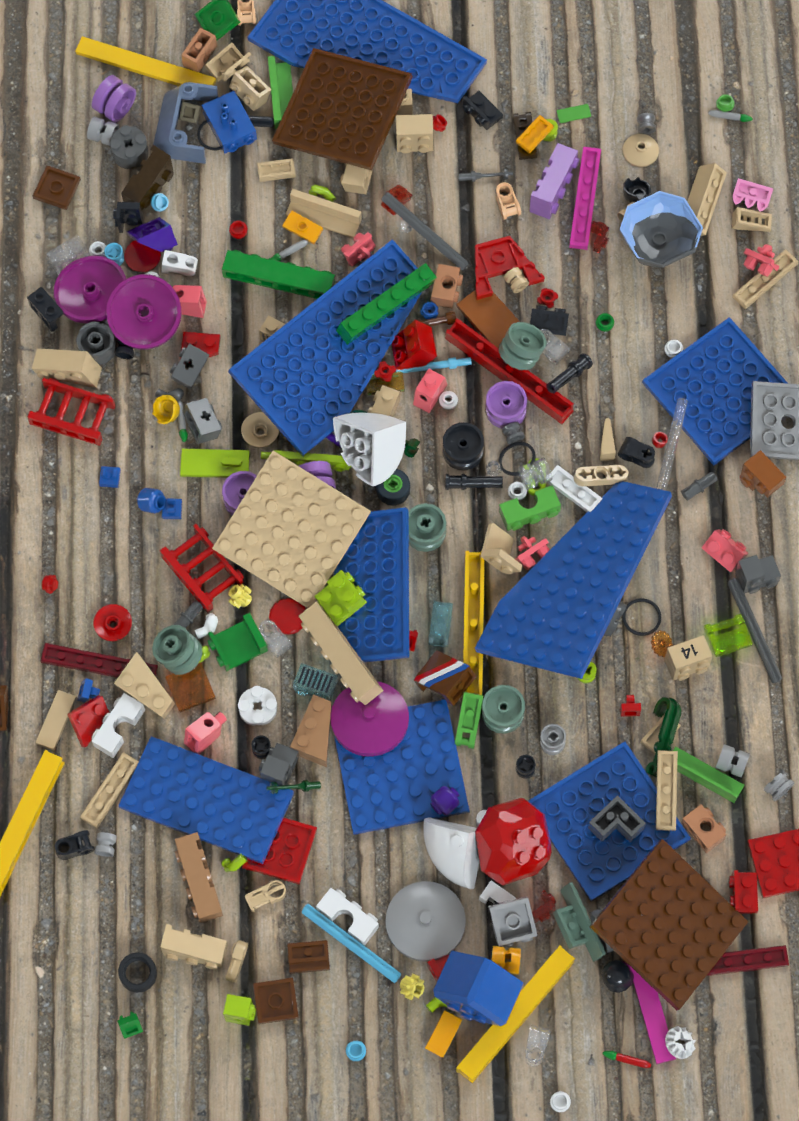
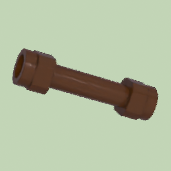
[411,311,456,326]

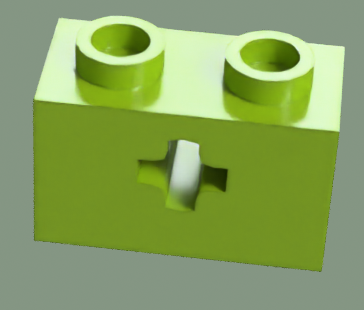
[223,994,256,1026]

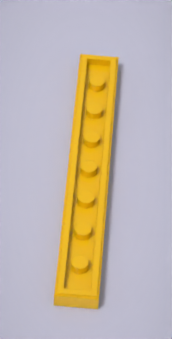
[75,36,216,86]

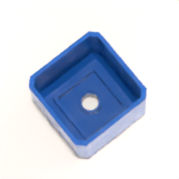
[433,951,524,1026]

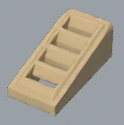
[732,207,772,232]
[600,418,616,461]

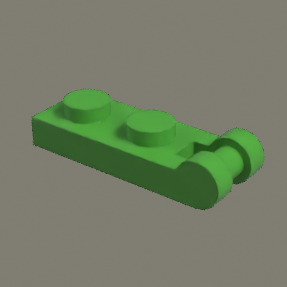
[455,692,484,749]

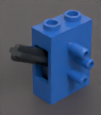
[202,91,274,154]

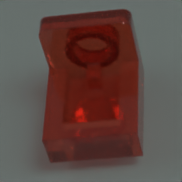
[381,184,413,215]
[590,221,610,253]
[532,890,556,923]

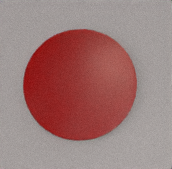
[124,240,161,272]
[269,598,306,635]

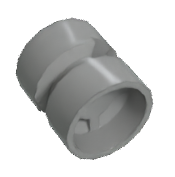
[87,117,119,146]
[540,724,566,755]
[716,744,750,778]

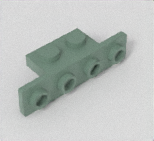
[553,882,605,962]

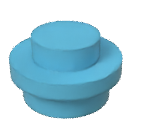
[151,193,169,212]
[346,1041,366,1061]

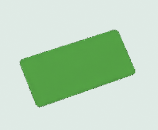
[557,104,591,123]

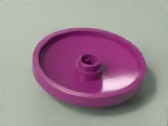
[54,256,126,324]
[106,274,182,350]
[330,681,409,756]

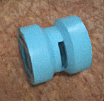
[104,243,125,266]

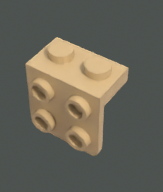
[204,43,252,82]
[480,523,522,574]

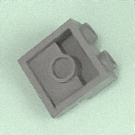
[488,896,537,947]

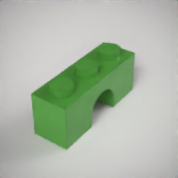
[499,485,561,531]

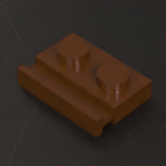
[287,940,330,974]

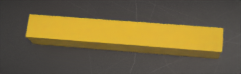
[462,551,484,701]
[0,750,65,897]
[456,945,575,1083]

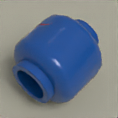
[137,487,166,514]

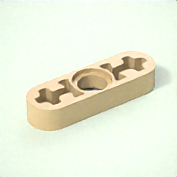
[574,465,629,486]

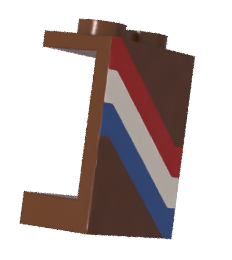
[413,650,477,706]

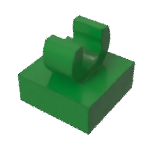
[117,1011,143,1039]

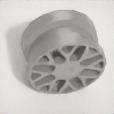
[764,771,795,801]

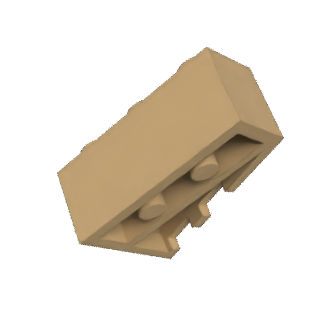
[32,349,102,388]
[114,652,176,719]
[161,924,228,970]

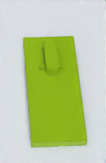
[180,449,250,478]

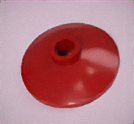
[93,604,132,641]

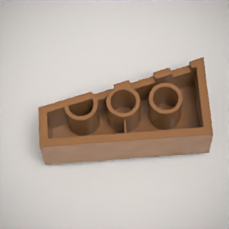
[174,832,223,923]

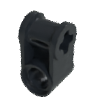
[618,437,655,468]
[55,830,95,860]

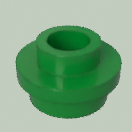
[596,313,614,332]

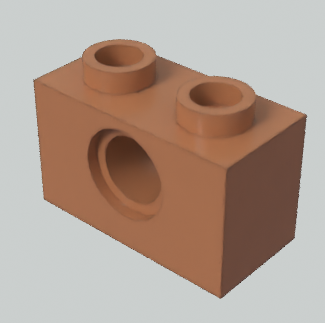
[181,28,217,72]
[431,264,463,309]
[681,804,727,854]

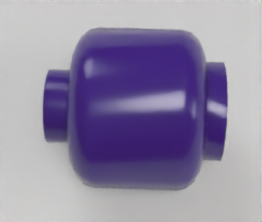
[430,786,460,815]

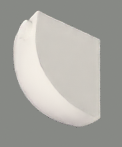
[333,413,406,486]
[424,817,479,889]

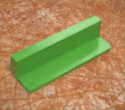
[268,56,293,129]
[673,746,744,803]

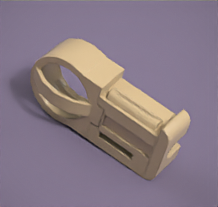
[245,880,286,912]
[225,940,248,983]

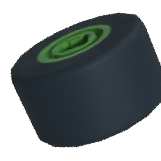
[376,469,410,506]

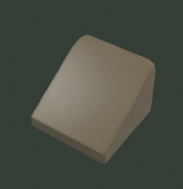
[179,101,202,124]

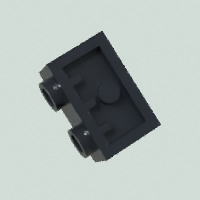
[462,91,503,130]
[113,202,143,233]
[27,287,64,332]
[530,305,569,336]

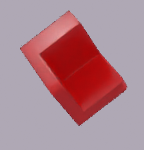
[427,954,449,982]

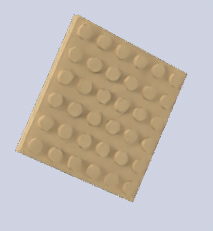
[212,451,371,608]

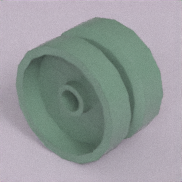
[499,322,547,370]
[409,503,447,552]
[152,625,203,675]
[482,685,525,734]

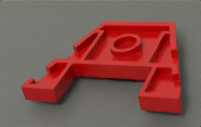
[474,236,545,300]

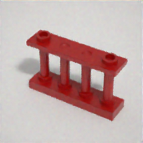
[27,378,116,446]
[159,524,244,613]

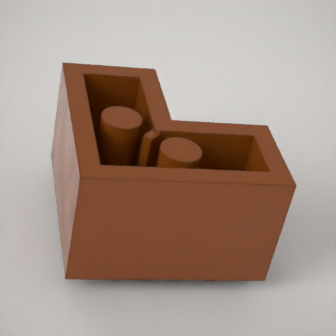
[740,450,786,498]

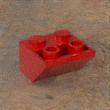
[391,320,437,370]

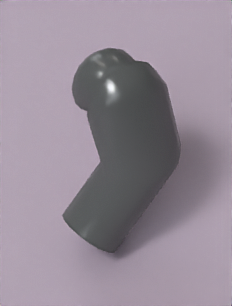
[155,388,184,401]

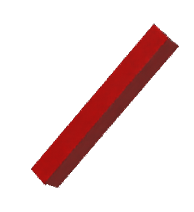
[445,318,574,424]

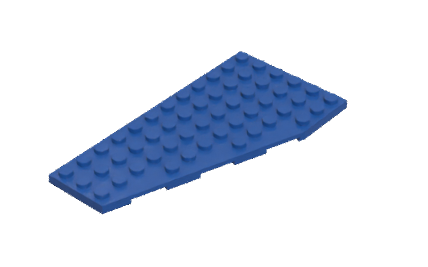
[248,0,487,103]
[228,239,422,456]
[475,481,672,679]

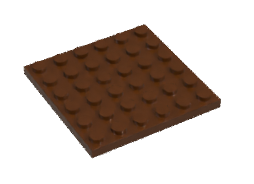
[272,48,413,171]
[589,839,748,1011]

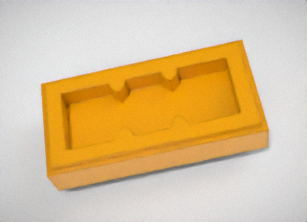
[516,115,554,154]
[282,210,324,244]

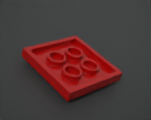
[242,818,317,885]
[747,829,799,898]

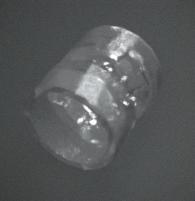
[518,458,552,490]

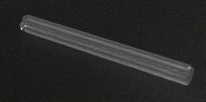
[656,398,688,491]

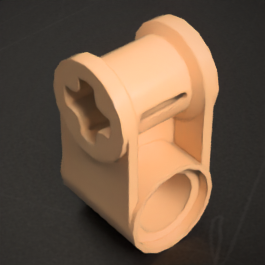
[237,0,256,26]
[496,182,521,220]

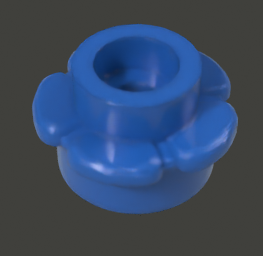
[420,302,438,320]

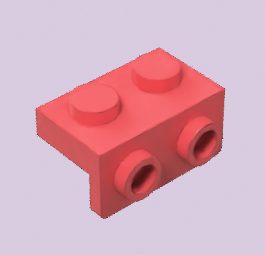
[702,529,749,572]

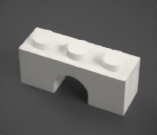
[92,693,145,758]
[316,888,379,946]

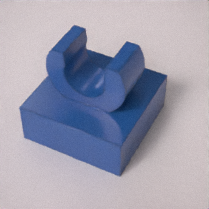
[99,466,121,488]
[162,498,182,519]
[77,678,100,703]

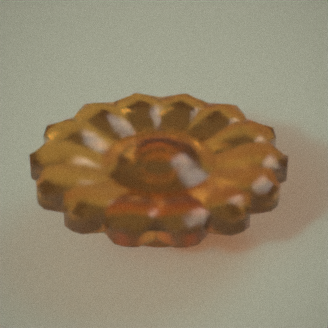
[651,630,673,657]

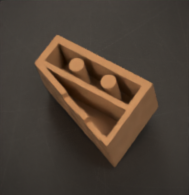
[290,694,332,767]

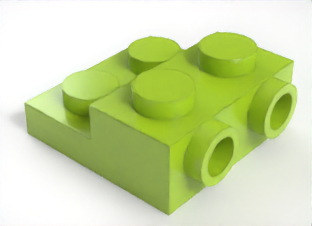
[314,570,367,626]

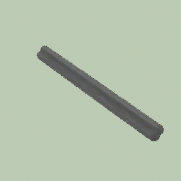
[382,192,469,271]
[728,578,782,683]

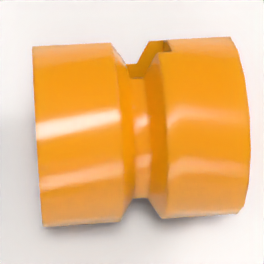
[492,946,521,975]

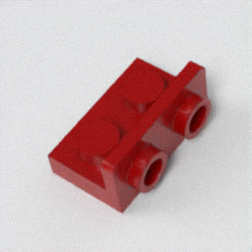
[729,870,758,913]

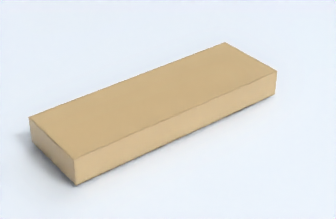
[36,690,77,751]

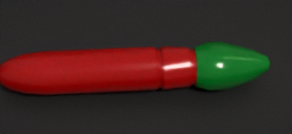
[602,1051,651,1068]

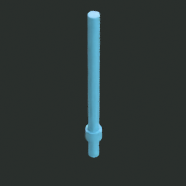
[372,357,472,377]

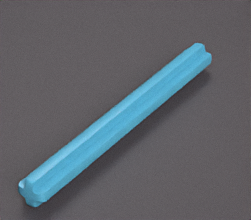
[302,904,401,983]

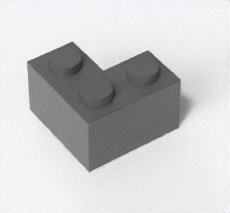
[735,555,781,594]
[259,743,299,785]
[588,795,646,842]

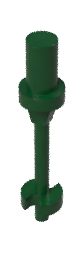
[266,780,321,794]

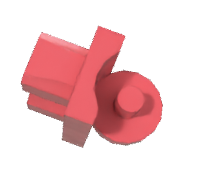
[341,232,376,267]
[743,244,780,277]
[515,536,549,570]

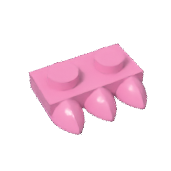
[732,178,773,212]

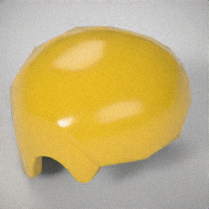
[152,395,180,424]

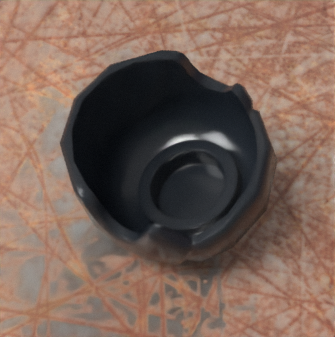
[623,177,651,203]
[601,960,634,993]

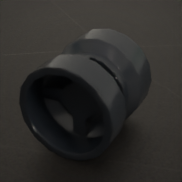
[115,339,134,360]
[251,735,271,759]
[516,755,536,779]

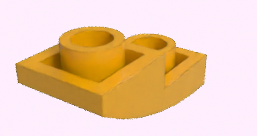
[425,1010,462,1058]

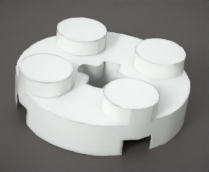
[238,686,277,726]

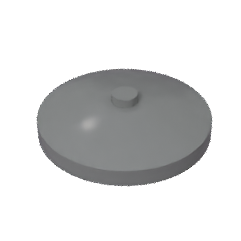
[386,881,466,962]

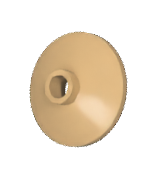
[623,134,659,167]
[241,412,279,448]

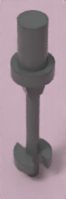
[458,168,513,182]

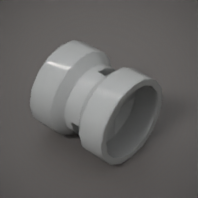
[94,832,117,857]

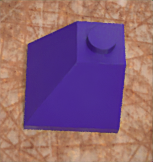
[126,217,178,252]

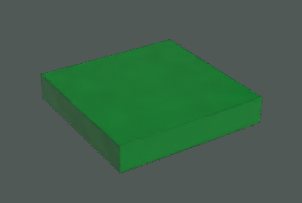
[194,0,241,41]

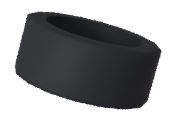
[118,952,157,993]

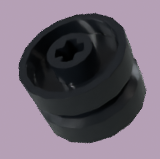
[443,422,484,470]

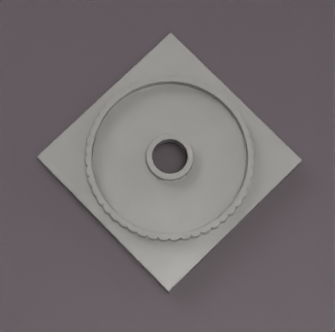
[750,381,799,460]

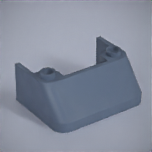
[153,82,218,164]

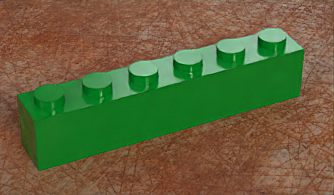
[222,250,335,299]
[336,263,437,345]

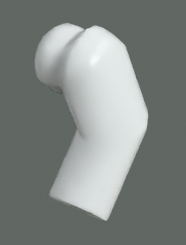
[195,613,218,639]

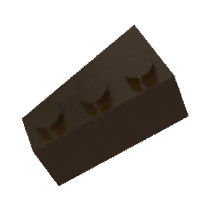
[121,145,174,211]

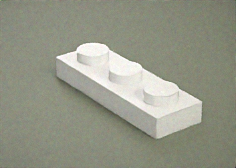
[546,465,602,512]

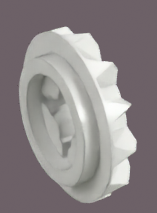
[665,1026,696,1059]

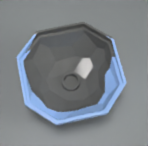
[620,191,703,268]

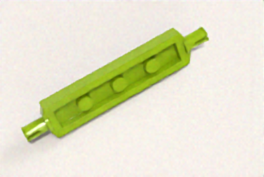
[261,450,351,472]

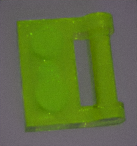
[704,614,753,657]

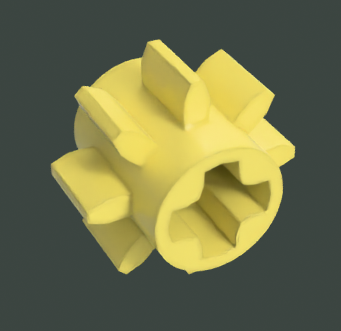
[228,584,252,608]
[400,973,424,1000]

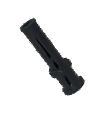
[546,353,593,394]
[445,474,503,490]

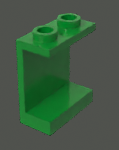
[207,613,268,672]

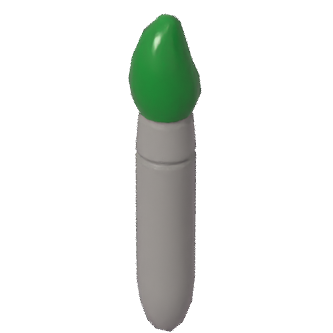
[708,110,753,122]
[271,240,308,261]
[177,400,188,442]

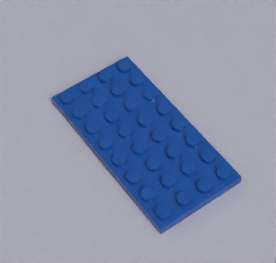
[334,507,409,662]
[119,736,294,864]

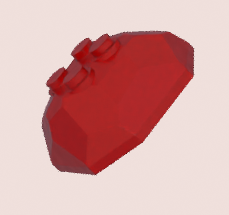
[475,798,552,885]

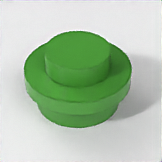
[716,94,734,112]

